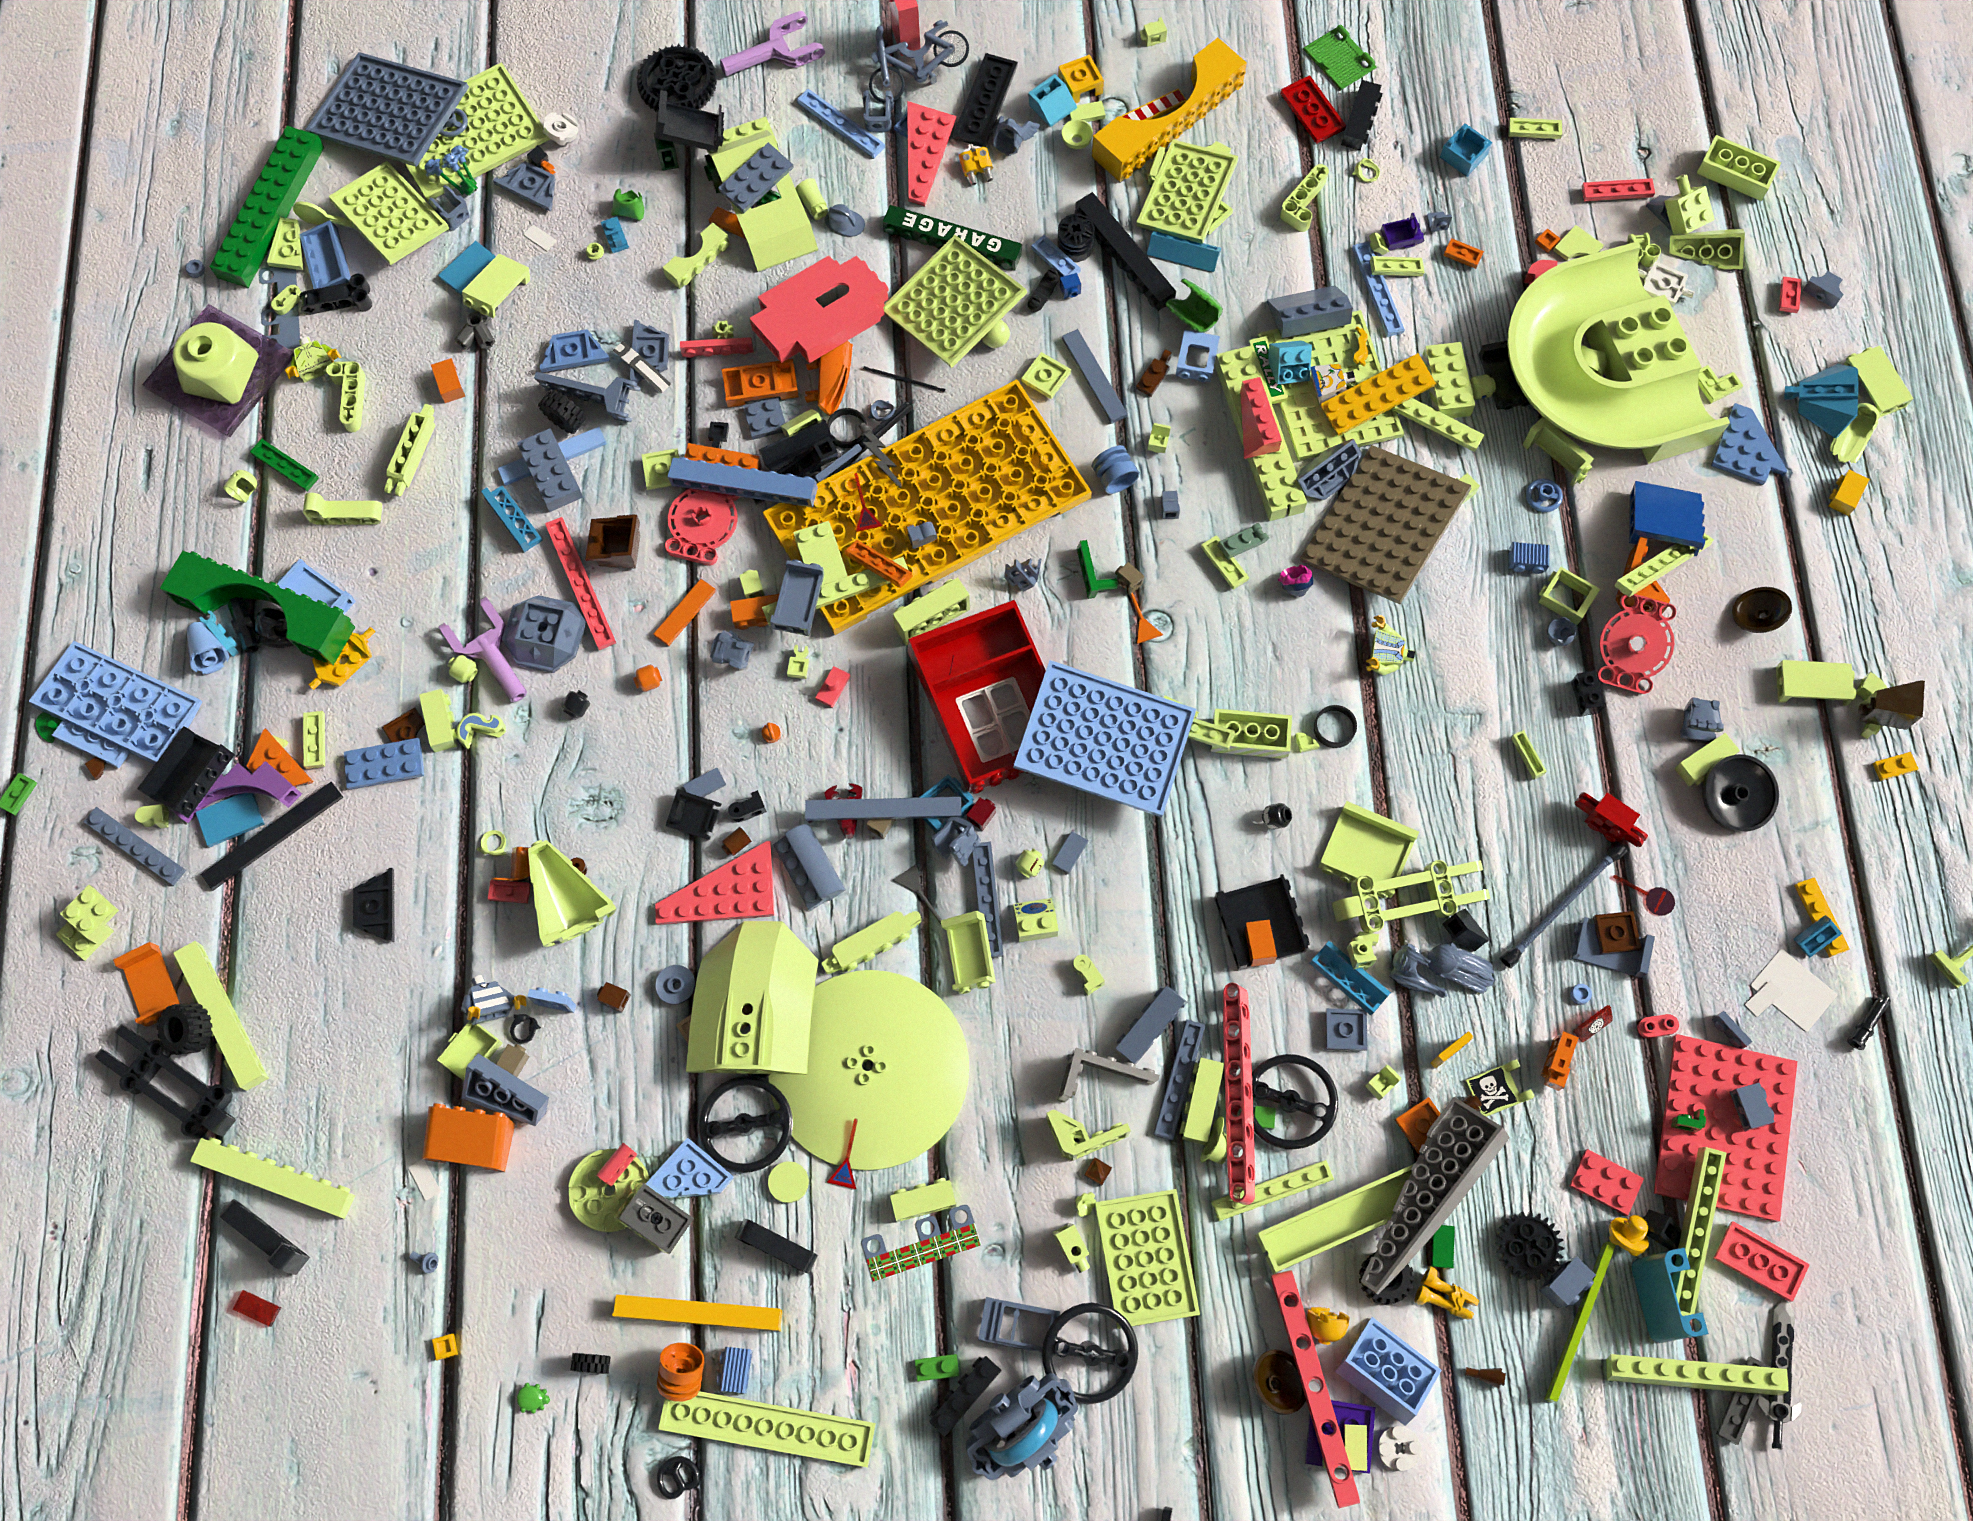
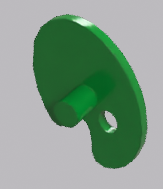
[36,712,62,743]

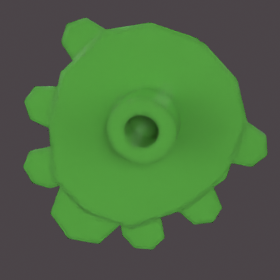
[517,1383,550,1414]

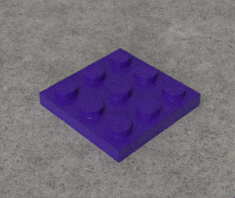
[1305,1400,1376,1474]

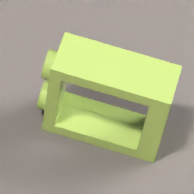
[1538,567,1600,625]

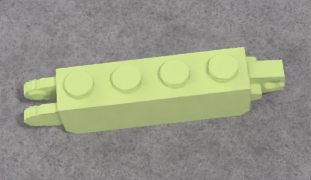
[384,404,436,497]
[822,911,922,974]

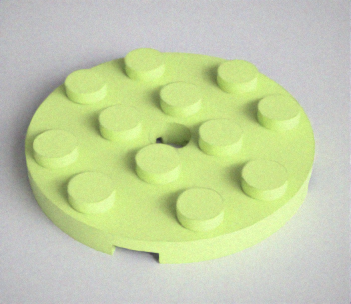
[568,1148,650,1232]

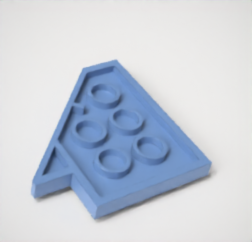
[1711,403,1787,485]

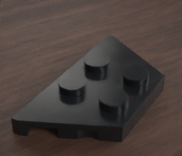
[353,868,395,942]

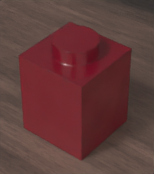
[967,797,996,831]

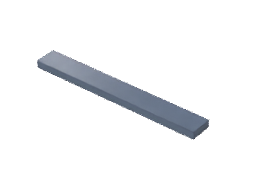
[805,797,962,821]

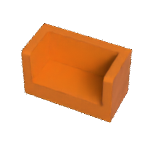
[431,358,465,403]
[1244,920,1277,967]

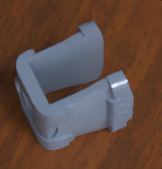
[862,91,894,132]
[1680,697,1724,743]
[931,816,981,867]

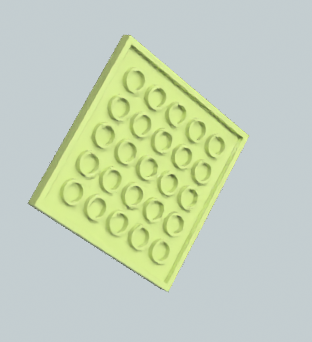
[883,235,1027,368]

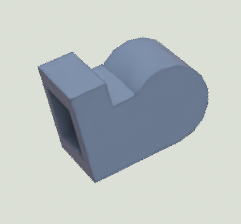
[1161,490,1180,519]
[907,522,938,549]

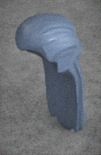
[1428,942,1494,994]

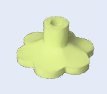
[1075,1192,1096,1217]

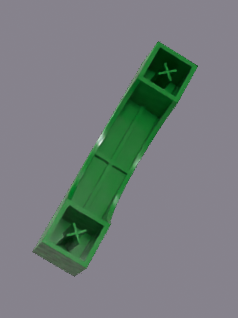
[160,550,355,666]

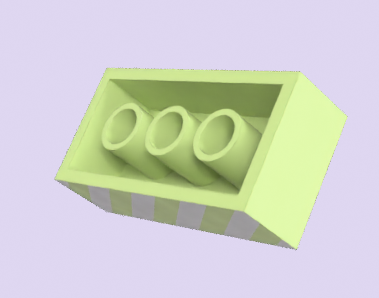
[1422,342,1475,418]
[1211,708,1292,759]

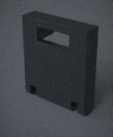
[665,789,722,840]

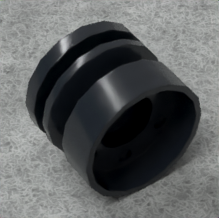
[1057,214,1095,262]

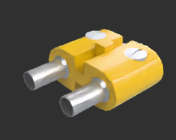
[958,144,993,186]

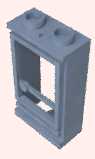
[978,1297,1062,1353]

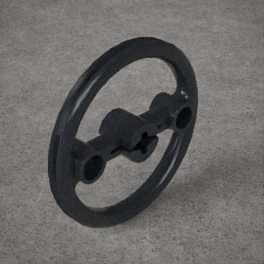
[1252,1054,1338,1149]
[698,1076,793,1173]
[1042,1302,1138,1404]

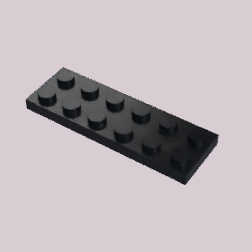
[953,53,1018,147]

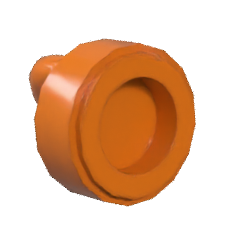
[761,722,781,743]

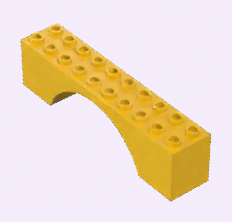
[1092,37,1247,182]

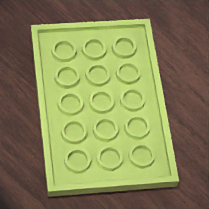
[1136,139,1238,244]
[329,161,449,265]
[1095,1189,1200,1329]

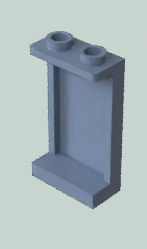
[770,560,824,636]

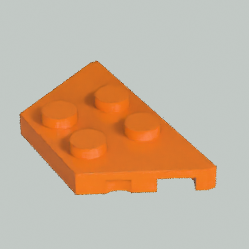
[246,728,314,788]

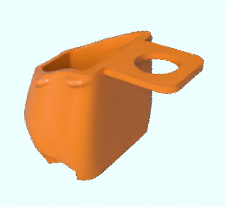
[491,847,530,881]

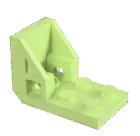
[1046,1110,1131,1161]

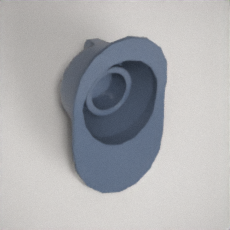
[825,204,865,237]

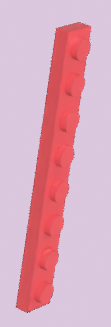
[545,517,616,650]

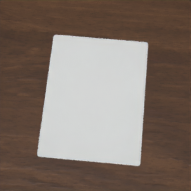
[1751,949,1837,1032]

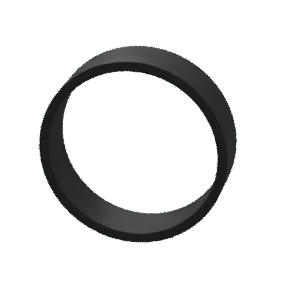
[827,408,867,449]
[1314,705,1357,748]

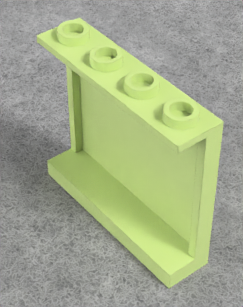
[1318,801,1419,899]

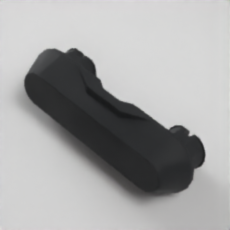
[1027,268,1060,312]

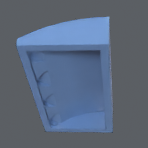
[299,220,351,289]

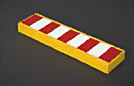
[1120,88,1187,120]

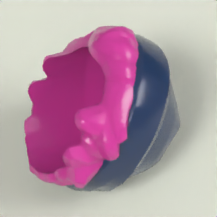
[1278,565,1314,597]

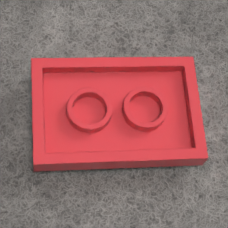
[1569,1149,1644,1216]

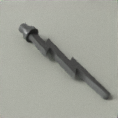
[859,423,901,488]

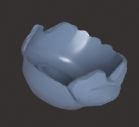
[1547,617,1576,646]

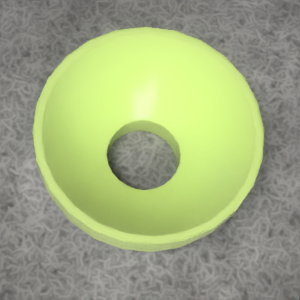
[1062,119,1093,149]

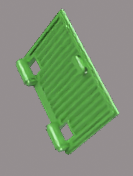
[1303,25,1377,90]

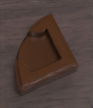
[85,753,106,780]

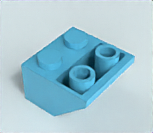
[1028,74,1077,127]
[1268,340,1312,384]

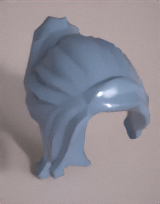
[1389,943,1447,998]

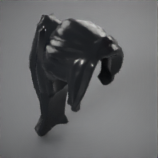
[254,608,294,648]

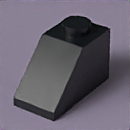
[1643,1209,1682,1250]

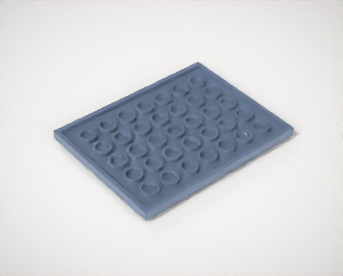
[305,52,469,167]

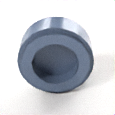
[185,259,205,278]

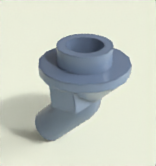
[409,1251,439,1273]

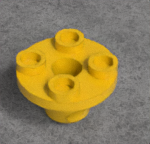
[1609,1215,1649,1256]

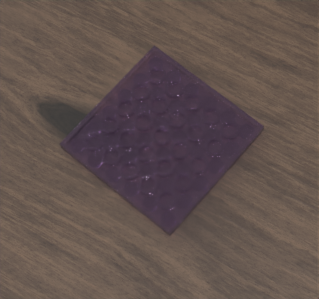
[142,304,295,437]

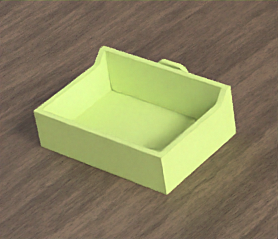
[437,1020,502,1081]

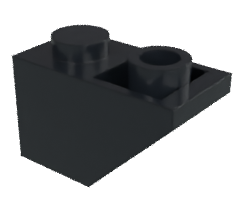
[1442,908,1490,952]

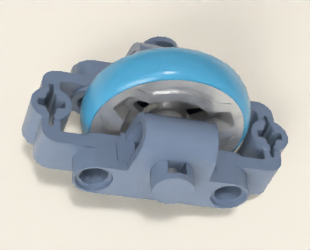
[965,1373,1078,1480]

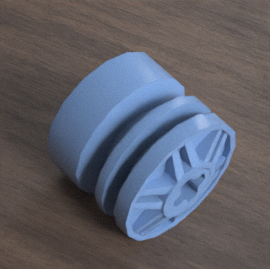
[1091,445,1140,494]

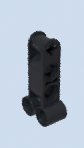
[299,273,372,315]

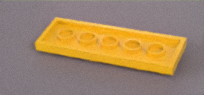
[1321,353,1436,436]

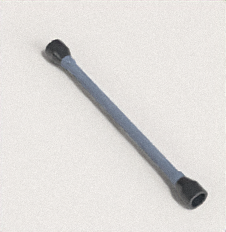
[1500,841,1627,969]

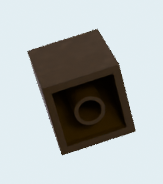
[1858,680,1925,730]

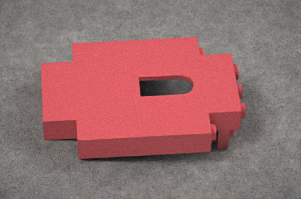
[749,255,889,363]

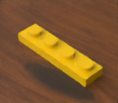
[1794,877,1850,957]

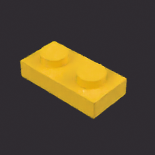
[1873,752,1919,781]

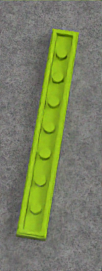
[1544,1241,1615,1403]

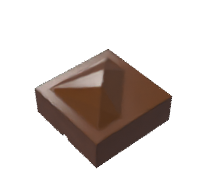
[1084,1157,1112,1186]

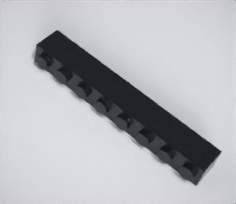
[1075,192,1176,311]

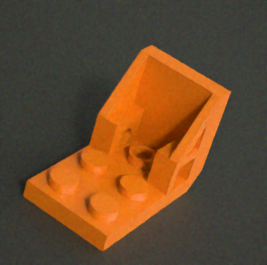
[1615,536,1670,614]

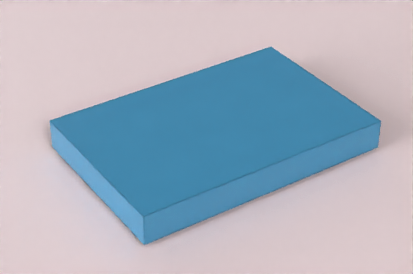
[438,240,496,297]
[196,793,265,847]

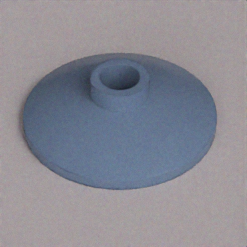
[655,965,695,1004]

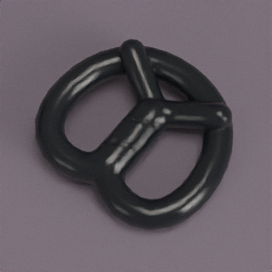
[656,1456,700,1499]

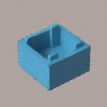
[1440,123,1493,177]

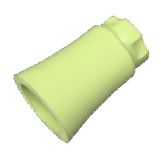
[795,179,829,220]

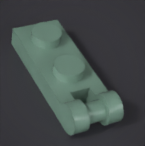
[1217,523,1269,560]

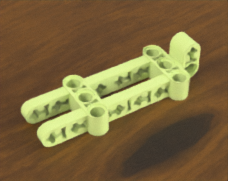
[1332,860,1491,933]

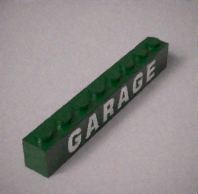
[883,205,1022,270]

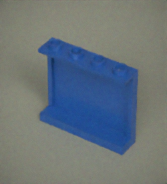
[1629,481,1705,557]

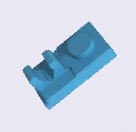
[601,216,629,253]

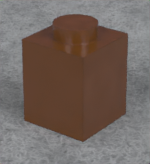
[597,982,631,1013]

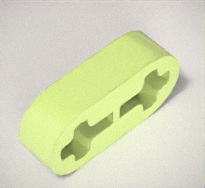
[271,285,301,315]

